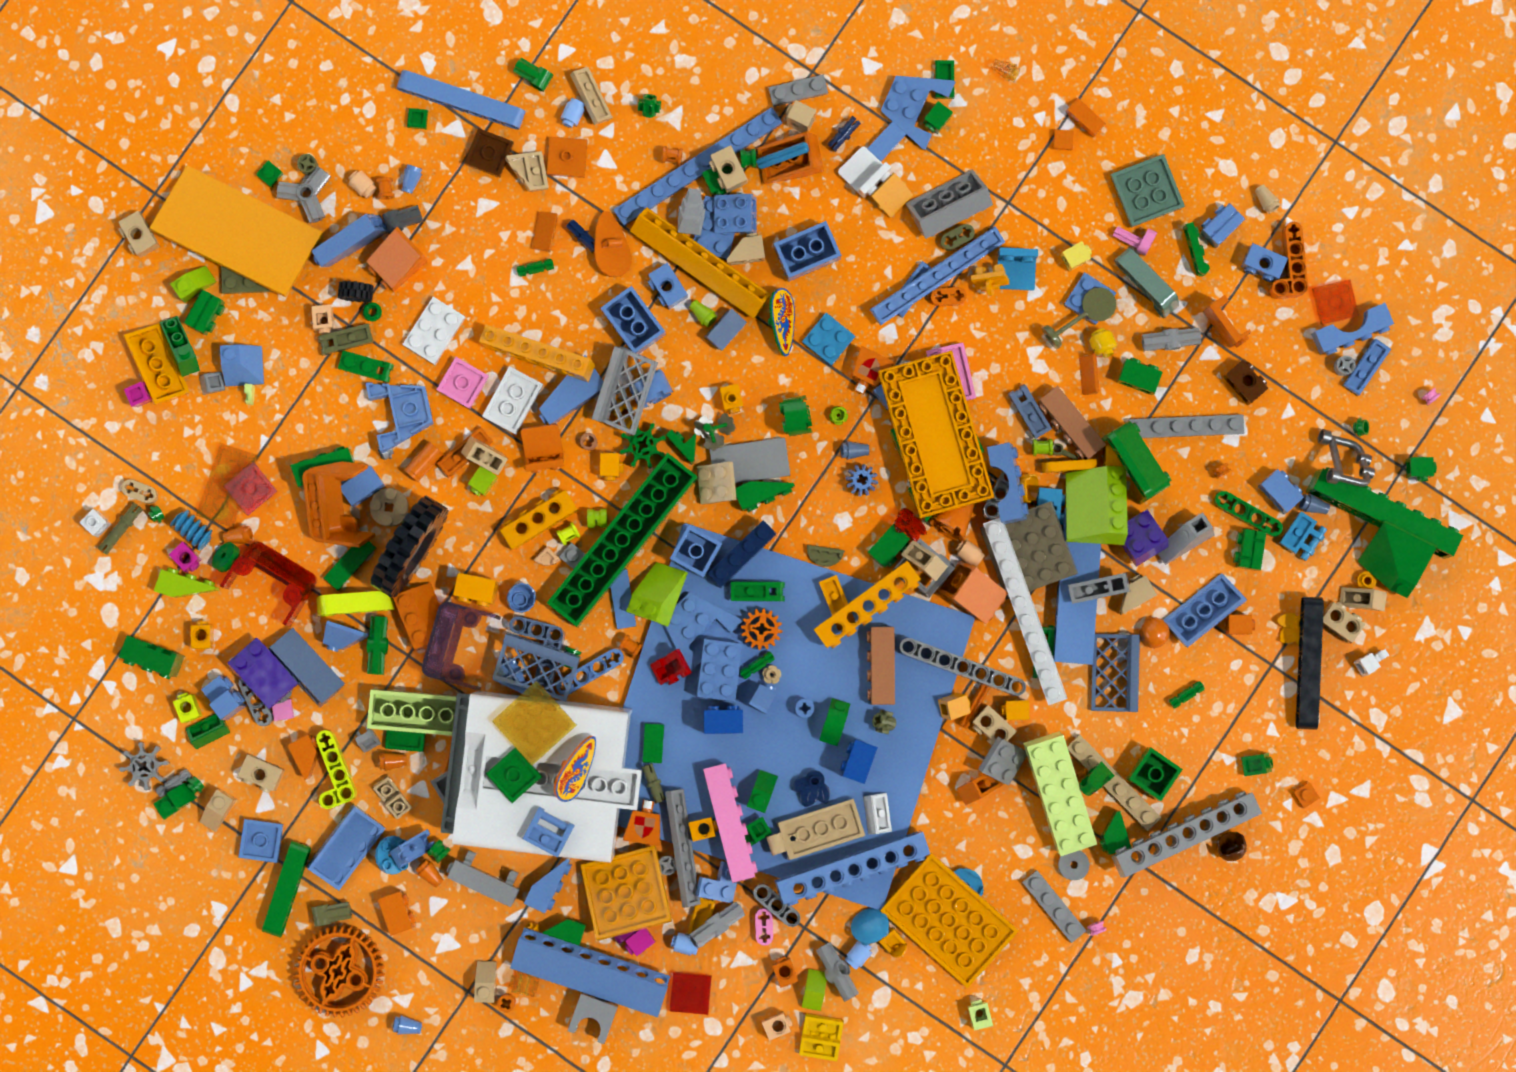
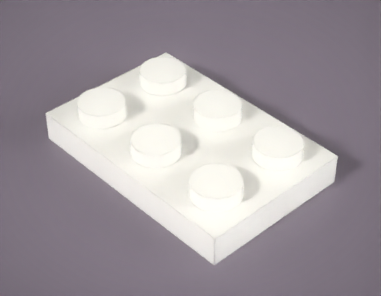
[402,297,466,365]
[482,366,543,435]

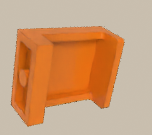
[1203,295,1251,348]

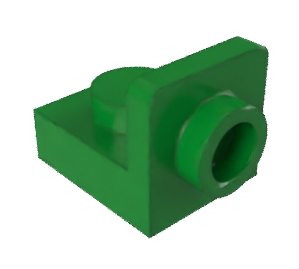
[1241,753,1273,776]

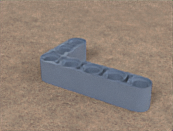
[509,616,565,699]

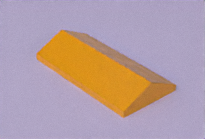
[123,323,190,405]

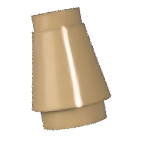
[1255,184,1281,214]

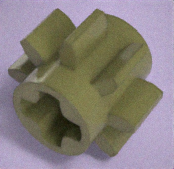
[872,710,896,734]

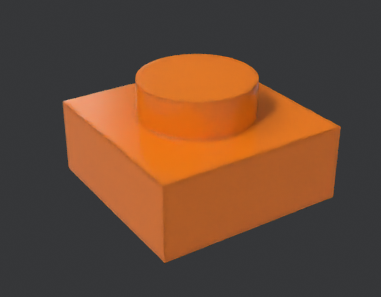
[1292,782,1320,808]

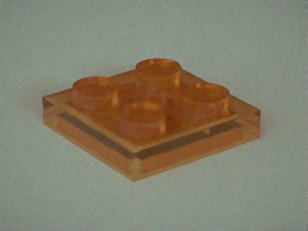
[1312,279,1359,325]

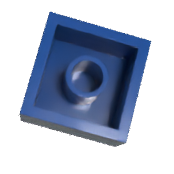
[704,706,743,734]
[839,739,878,784]

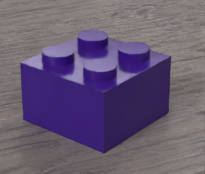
[1121,509,1169,567]

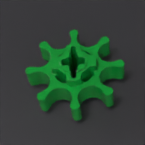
[620,423,666,469]

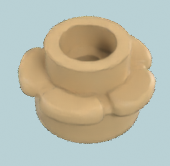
[762,665,781,684]

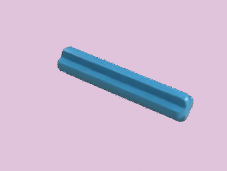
[756,142,809,169]

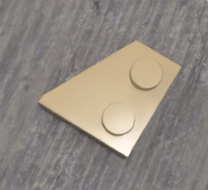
[505,151,549,192]

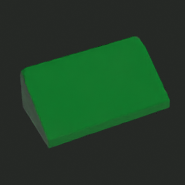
[186,713,230,749]

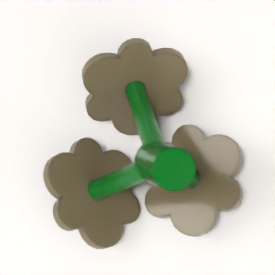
[694,413,736,451]

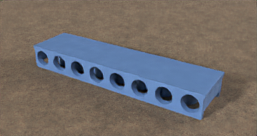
[1053,508,1101,665]
[510,928,670,1017]

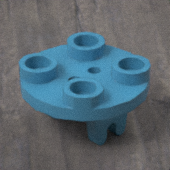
[375,836,408,875]

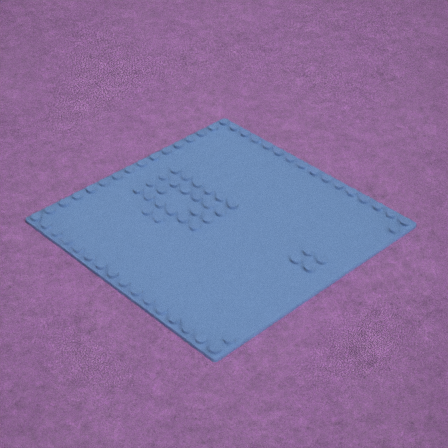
[618,523,975,910]

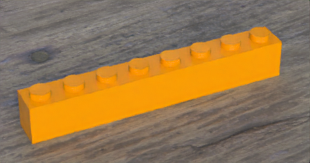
[630,207,771,319]

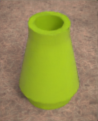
[689,300,717,327]

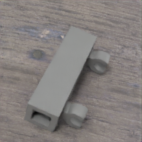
[446,851,520,907]

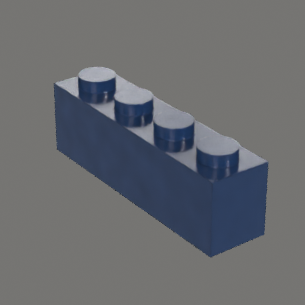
[708,520,777,588]

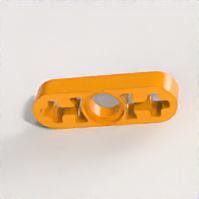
[1042,459,1098,473]

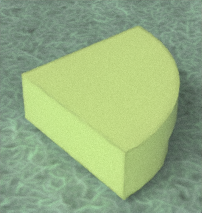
[244,384,255,405]

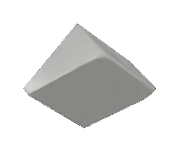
[199,372,225,395]

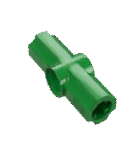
[367,616,388,675]

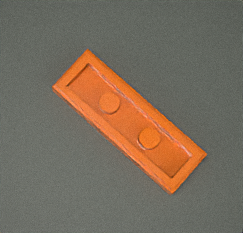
[437,426,493,478]

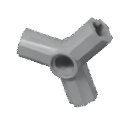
[277,166,331,223]

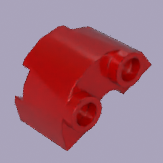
[650,649,692,685]

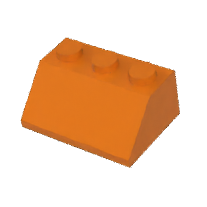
[393,583,452,650]

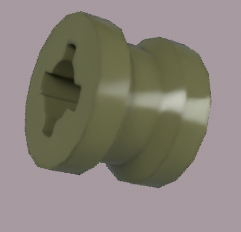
[297,154,318,176]

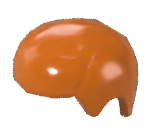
[1139,617,1170,649]

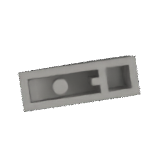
[1068,573,1131,604]

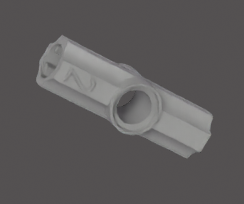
[1142,328,1201,351]
[688,902,745,949]
[816,942,859,1002]

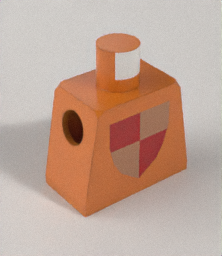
[852,346,894,395]
[623,800,661,846]

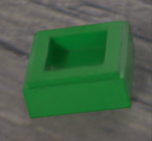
[407,108,428,130]

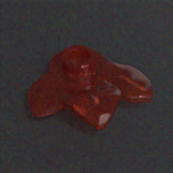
[894,508,927,541]

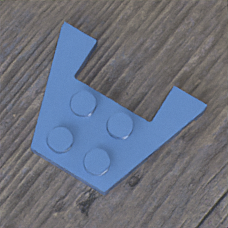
[881,76,956,150]
[365,382,434,454]
[666,592,743,671]

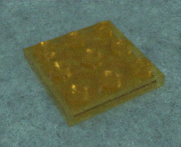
[492,681,577,765]

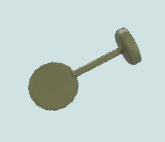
[1042,287,1116,350]

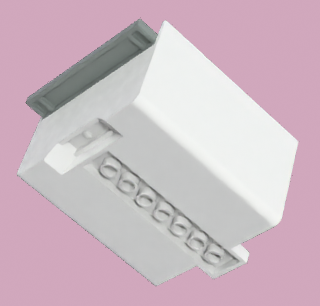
[441,691,642,863]

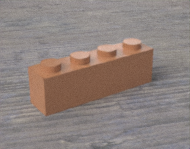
[1038,386,1106,460]
[867,627,895,705]

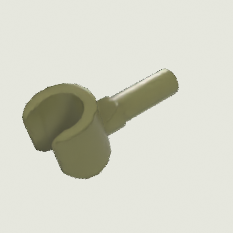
[1053,443,1078,460]

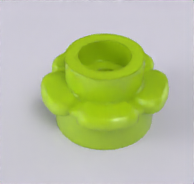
[829,406,848,425]

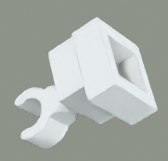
[1353,649,1389,677]

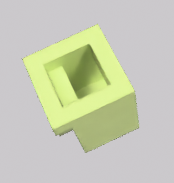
[967,999,993,1031]

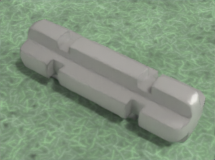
[156,769,192,797]

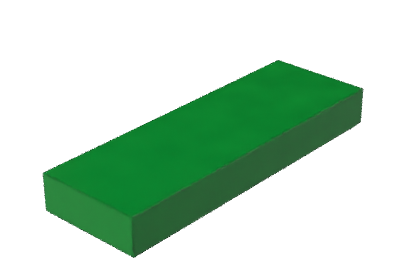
[324,541,377,591]

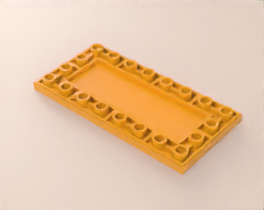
[149,165,323,297]
[878,350,995,519]

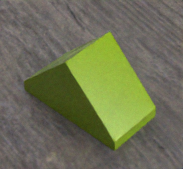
[802,969,827,1011]

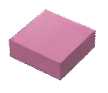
[272,699,294,721]

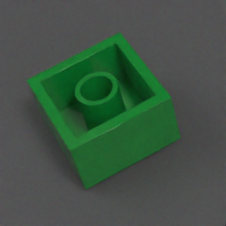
[1126,747,1183,801]

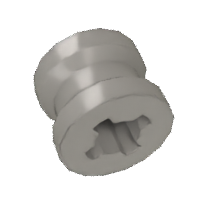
[1334,356,1356,376]
[659,855,676,875]

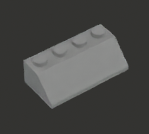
[905,169,993,239]

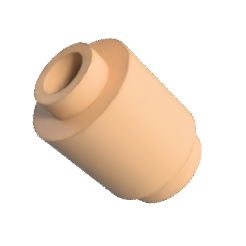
[348,170,377,199]
[955,540,985,567]

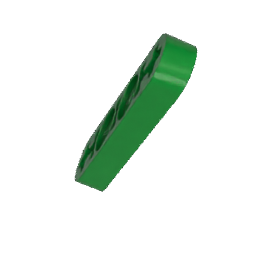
[1214,491,1283,537]

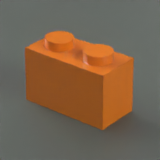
[378,891,416,936]

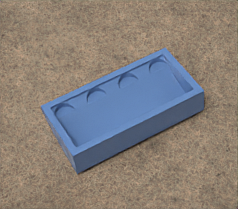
[307,804,386,891]

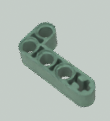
[1114,248,1179,318]

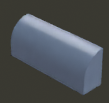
[269,628,345,708]

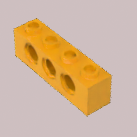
[500,489,578,551]

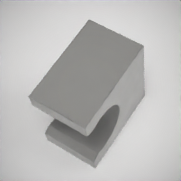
[568,992,618,1044]

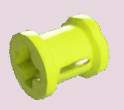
[556,522,581,546]

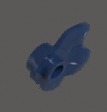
[792,770,830,807]

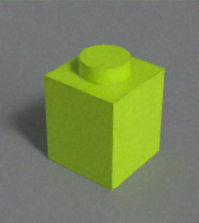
[468,466,498,496]

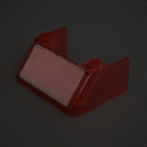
[220,542,317,627]

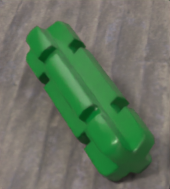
[517,259,554,277]
[739,651,775,679]
[1169,681,1205,708]

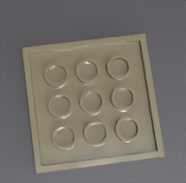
[980,501,1078,600]

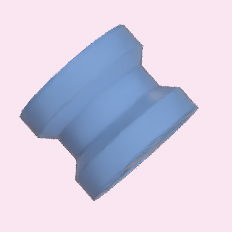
[795,699,814,718]

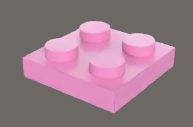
[436,357,489,409]

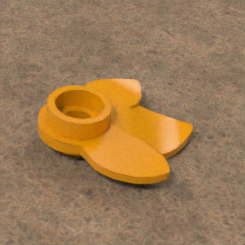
[1277,613,1300,646]

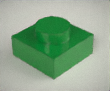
[256,160,284,188]

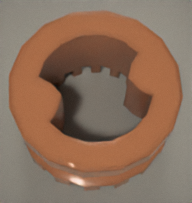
[580,433,598,451]

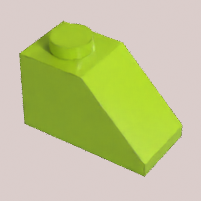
[171,266,217,303]

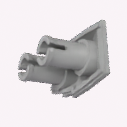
[678,188,706,235]

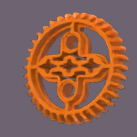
[293,925,385,1018]

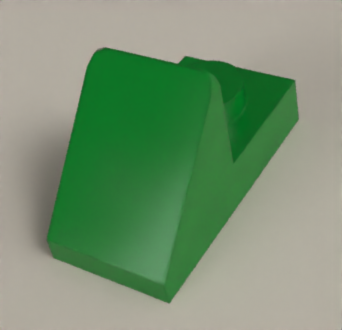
[666,429,696,464]
[154,782,197,820]

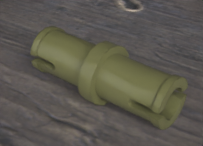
[641,763,666,804]

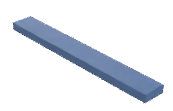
[870,226,1005,325]

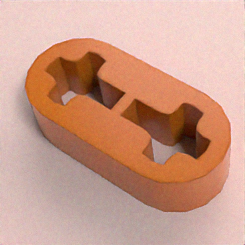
[930,287,967,307]

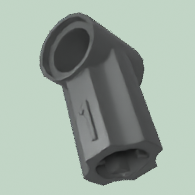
[382,205,423,234]

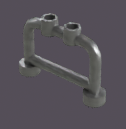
[1317,429,1375,487]

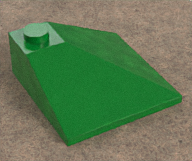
[1358,520,1437,598]

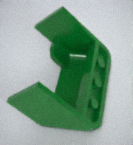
[1101,421,1172,505]

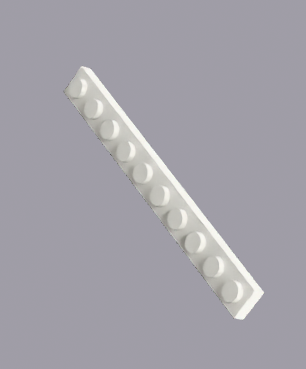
[983,518,1068,706]

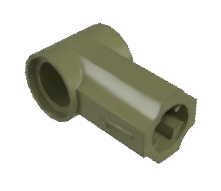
[311,902,352,927]

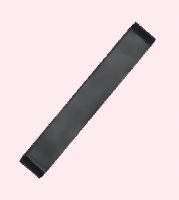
[1296,597,1324,730]

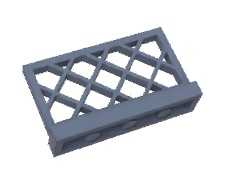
[492,633,581,702]
[1091,634,1140,712]

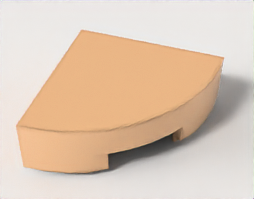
[534,547,561,566]

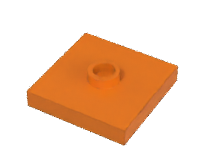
[547,137,588,178]

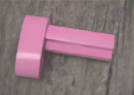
[1113,227,1157,256]

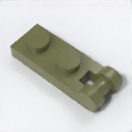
[317,324,374,356]

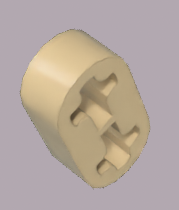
[121,479,158,504]

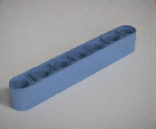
[396,70,526,130]

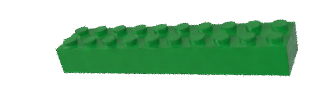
[547,453,698,628]

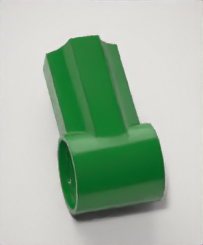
[513,58,554,92]

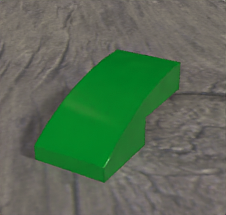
[744,817,772,846]

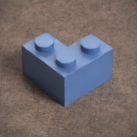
[201,675,246,720]

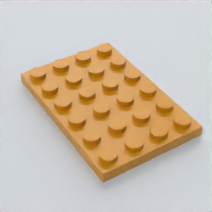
[880,852,1019,988]

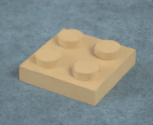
[697,462,737,505]

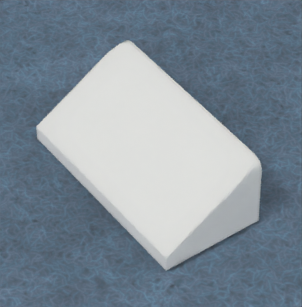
[863,793,892,835]

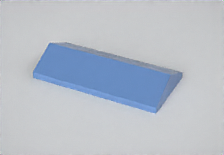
[1163,573,1247,648]

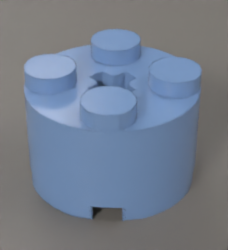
[629,369,673,409]

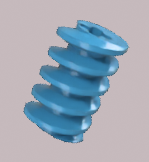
[170,510,213,551]

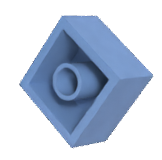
[670,525,723,578]

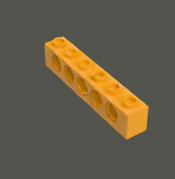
[479,324,595,383]
[813,561,921,649]

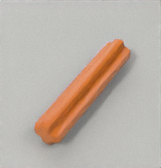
[959,680,994,729]

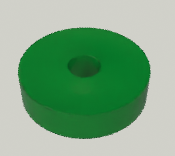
[212,542,240,572]

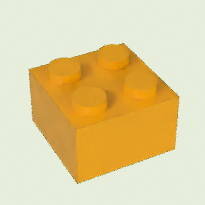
[453,573,499,608]

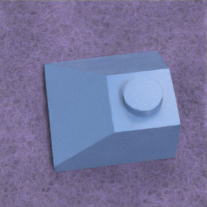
[220,345,264,387]
[323,621,369,652]

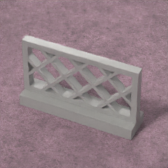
[592,346,658,435]

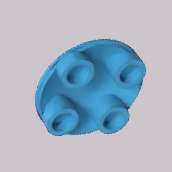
[851,908,889,945]

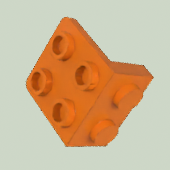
[521,423,565,473]

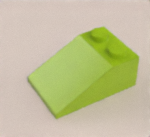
[626,562,688,627]

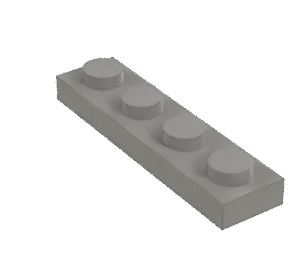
[1022,870,1086,943]

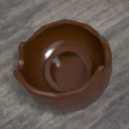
[1217,832,1247,861]

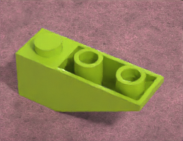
[154,567,219,598]

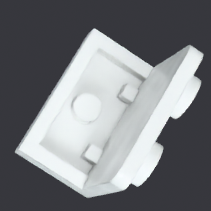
[838,146,891,198]

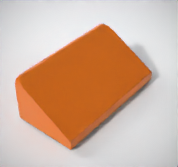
[1066,98,1106,137]
[532,212,558,252]
[1079,354,1099,395]

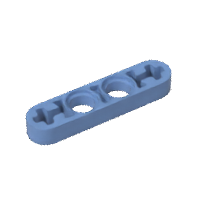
[556,649,624,695]

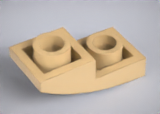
[373,775,412,819]

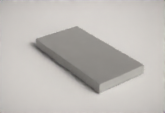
[710,438,790,483]

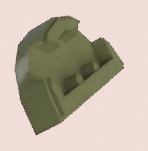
[807,545,845,567]

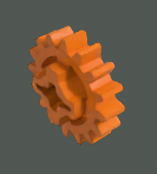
[741,608,783,650]

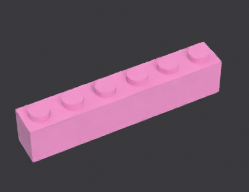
[703,763,758,883]

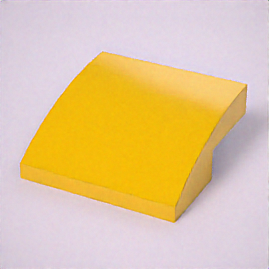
[799,1013,844,1062]

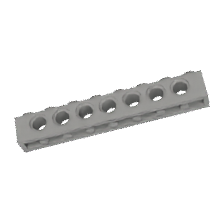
[1111,791,1262,878]

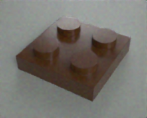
[464,128,514,178]

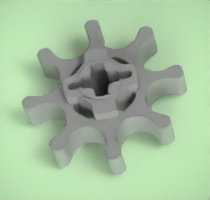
[119,742,170,790]

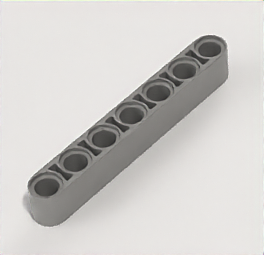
[899,638,1026,696]

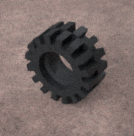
[338,281,374,303]

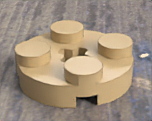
[370,488,409,527]

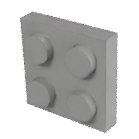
[978,736,1027,786]

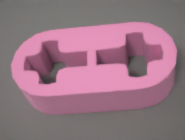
[755,908,773,946]

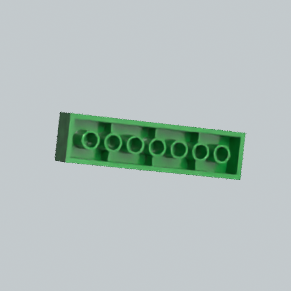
[1306,467,1464,559]

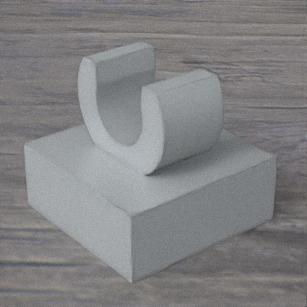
[355,727,381,753]

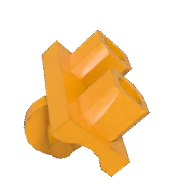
[971,264,1009,296]

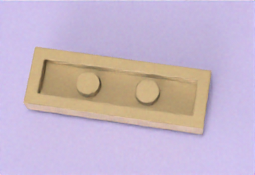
[570,67,613,125]

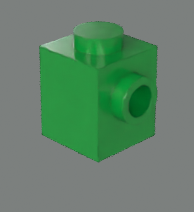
[1406,457,1437,482]

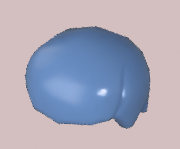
[507,583,536,613]

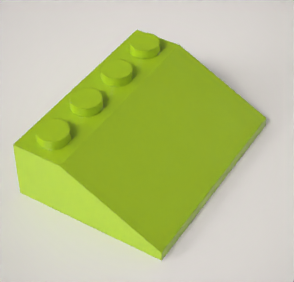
[1065,466,1128,545]

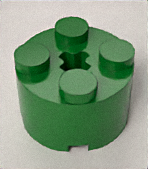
[779,395,813,437]

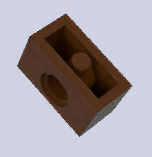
[1223,360,1268,405]

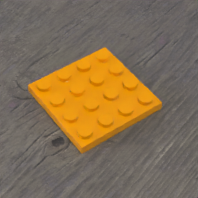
[580,846,672,941]

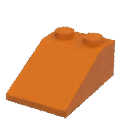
[757,131,824,184]

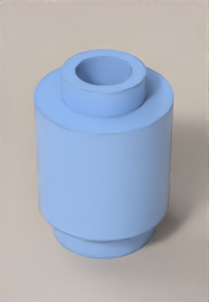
[560,98,585,128]
[671,932,698,956]
[845,941,872,970]

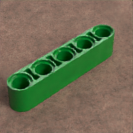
[262,841,311,938]

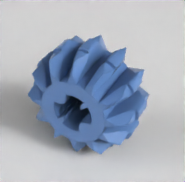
[846,464,878,497]

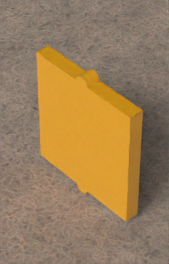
[870,172,914,218]

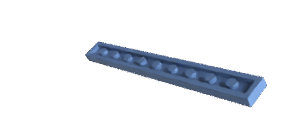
[613,107,782,226]

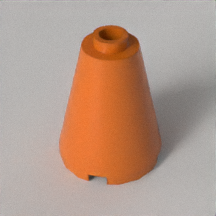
[930,504,975,541]

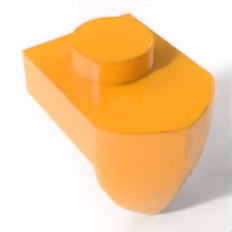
[879,927,907,958]

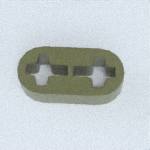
[940,224,975,251]

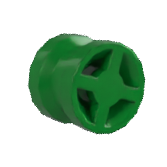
[740,149,757,169]
[427,839,451,864]

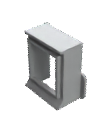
[893,538,955,598]

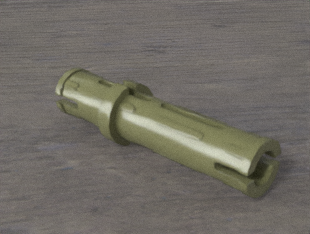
[98,502,143,555]

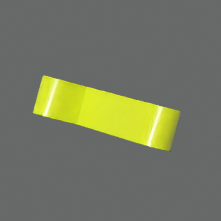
[316,591,395,617]
[316,730,357,809]

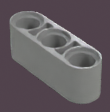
[754,883,801,927]

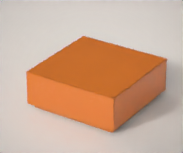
[1053,129,1074,151]

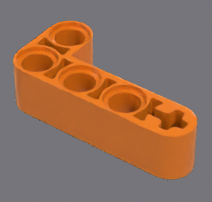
[1269,221,1308,299]

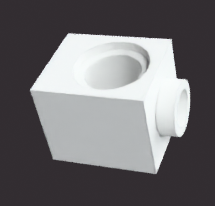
[79,509,112,538]

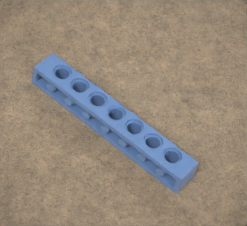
[774,831,930,906]

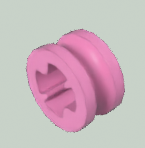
[1421,387,1441,406]
[1087,920,1107,936]

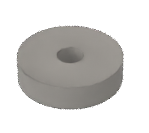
[1058,850,1090,880]

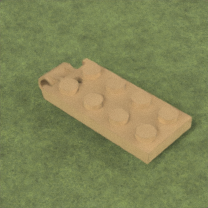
[766,799,865,860]

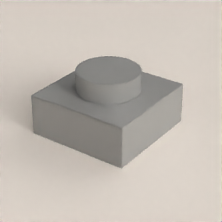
[559,542,586,569]

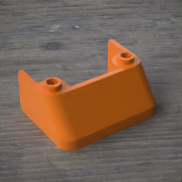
[303,461,376,548]

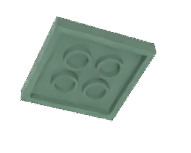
[1110,154,1185,228]

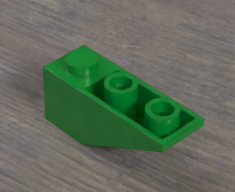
[160,316,200,377]
[735,481,795,513]

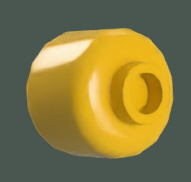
[1089,328,1117,358]

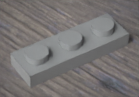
[769,74,828,107]

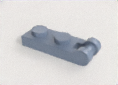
[1008,384,1052,439]

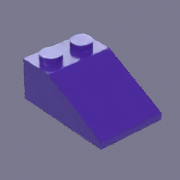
[228,638,298,709]

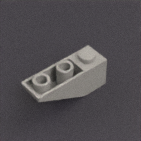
[1158,513,1215,565]

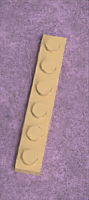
[1067,734,1161,831]

